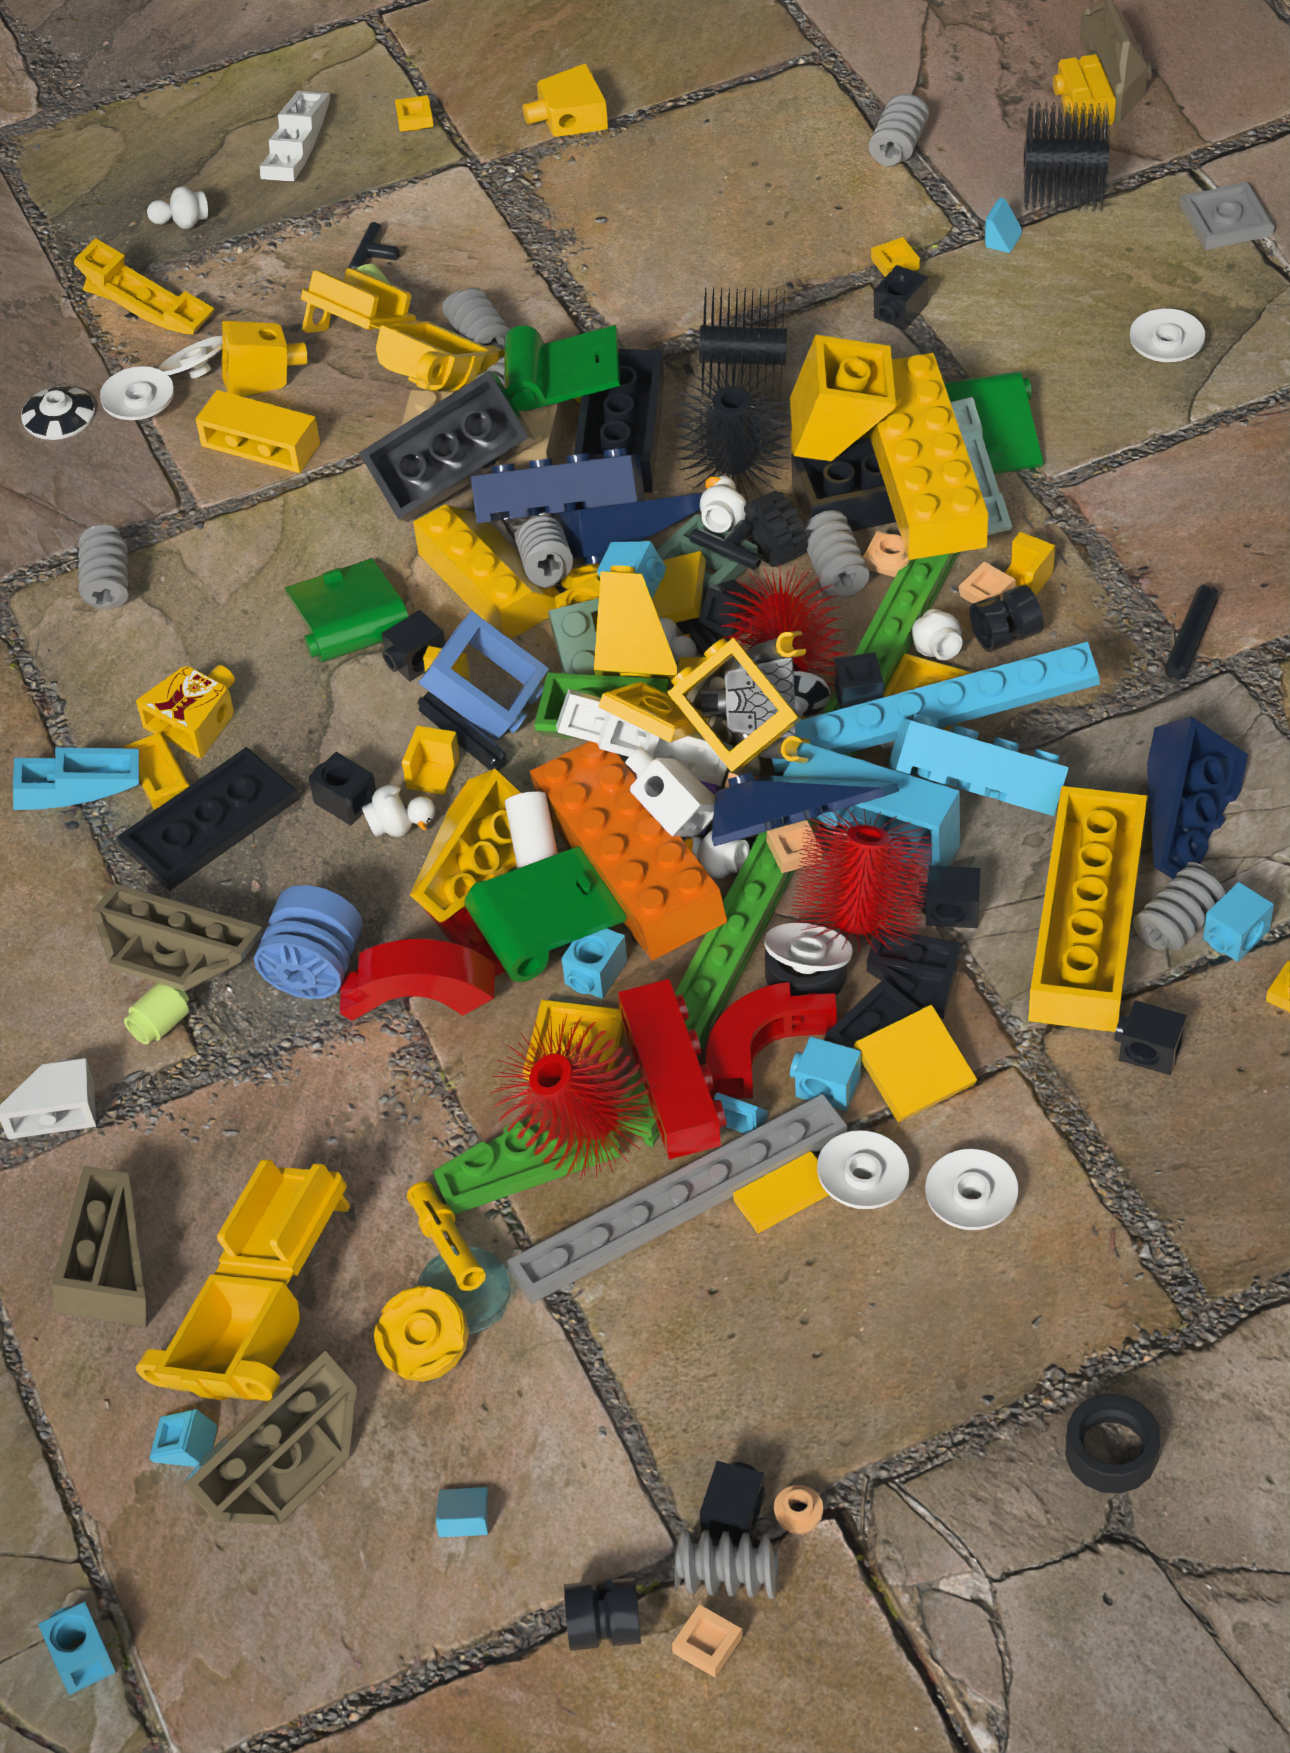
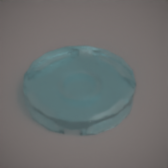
[418,1247,511,1335]

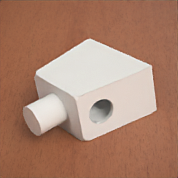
[625,747,715,837]

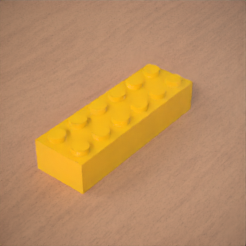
[868,353,988,560]
[1028,786,1147,1032]

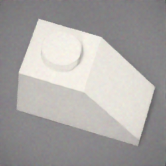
[0,1058,96,1139]

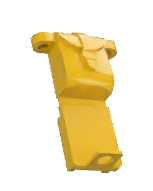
[300,268,504,392]
[136,1159,350,1401]

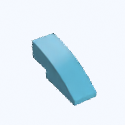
[13,747,139,810]

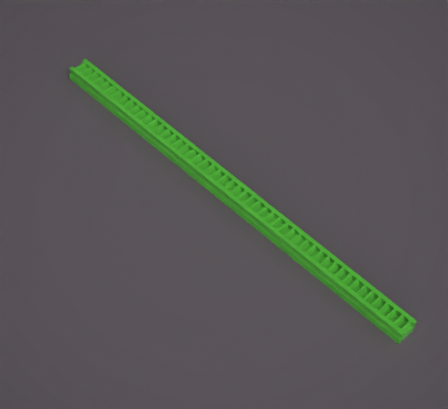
[613,552,960,1147]

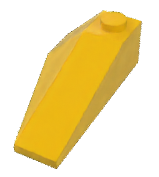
[410,769,553,922]

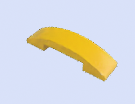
[74,238,214,335]

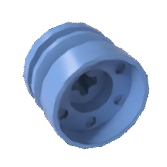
[254,885,363,999]

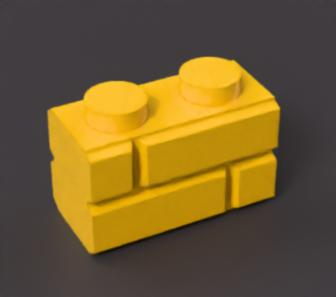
[1053,54,1116,129]

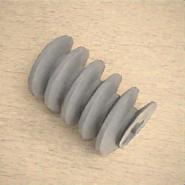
[869,94,929,167]
[442,287,510,350]
[803,510,870,597]
[515,515,573,588]
[78,524,129,609]
[1133,862,1226,951]
[675,1529,779,1600]

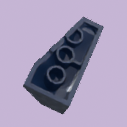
[550,493,703,564]
[1147,716,1248,879]
[711,772,899,847]

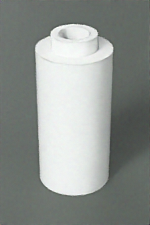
[505,792,558,868]

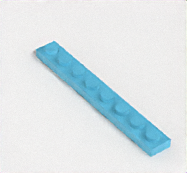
[772,642,1100,773]

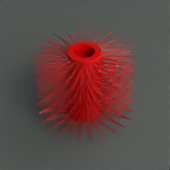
[720,564,848,698]
[791,808,933,952]
[490,1014,657,1180]

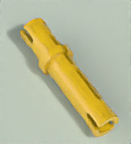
[406,1181,486,1291]

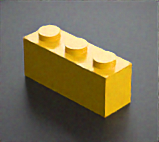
[195,390,320,473]

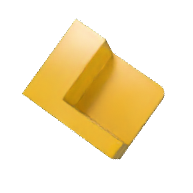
[1004,532,1055,596]
[402,725,460,795]

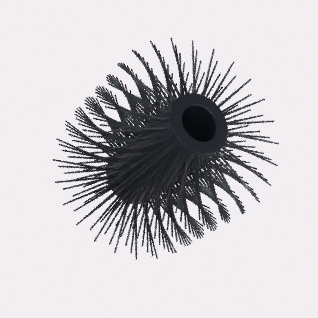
[1023,101,1110,213]
[699,287,787,402]
[674,361,790,500]

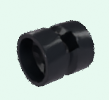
[969,585,1044,652]
[564,1577,641,1651]

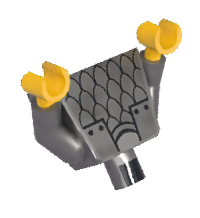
[701,631,810,764]

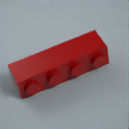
[618,979,727,1160]

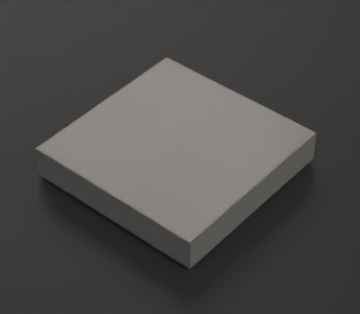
[1180,182,1274,250]

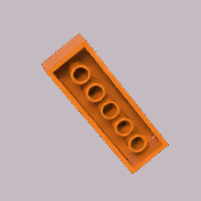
[529,741,727,961]

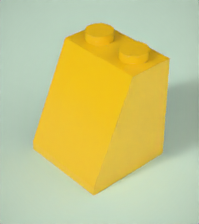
[790,335,896,461]
[594,566,678,685]

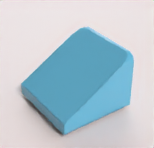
[985,197,1022,253]
[714,1092,768,1134]
[149,1409,217,1467]
[436,1487,488,1537]

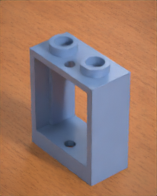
[418,610,549,741]

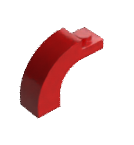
[339,939,495,1021]
[706,982,837,1100]

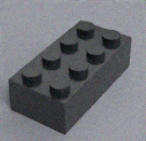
[574,349,664,493]
[359,371,537,522]
[791,437,896,531]

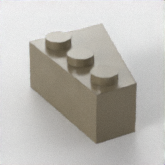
[52,1166,146,1327]

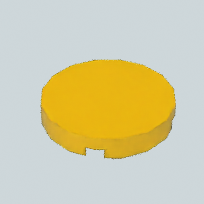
[374,1286,469,1382]

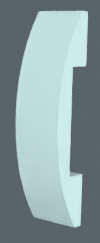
[951,397,1012,535]

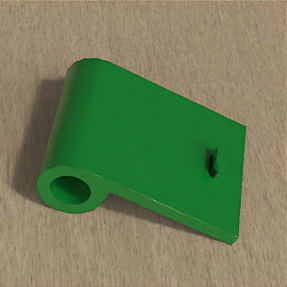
[504,325,620,411]
[944,371,1044,474]
[285,558,408,663]
[464,846,627,982]

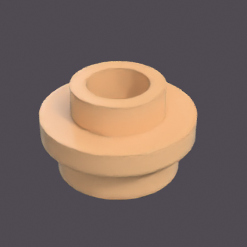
[872,534,911,571]
[774,1485,823,1534]

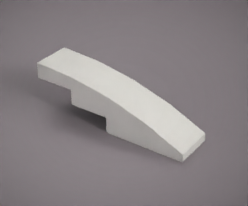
[260,91,330,181]
[556,689,733,786]

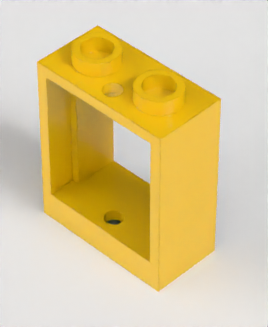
[667,638,802,773]

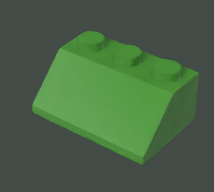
[535,673,669,739]

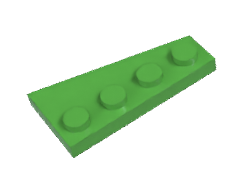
[433,1105,621,1214]

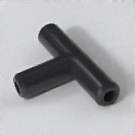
[347,222,400,269]
[689,520,762,570]

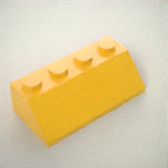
[413,504,561,640]

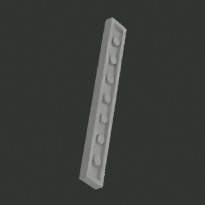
[507,1094,847,1304]

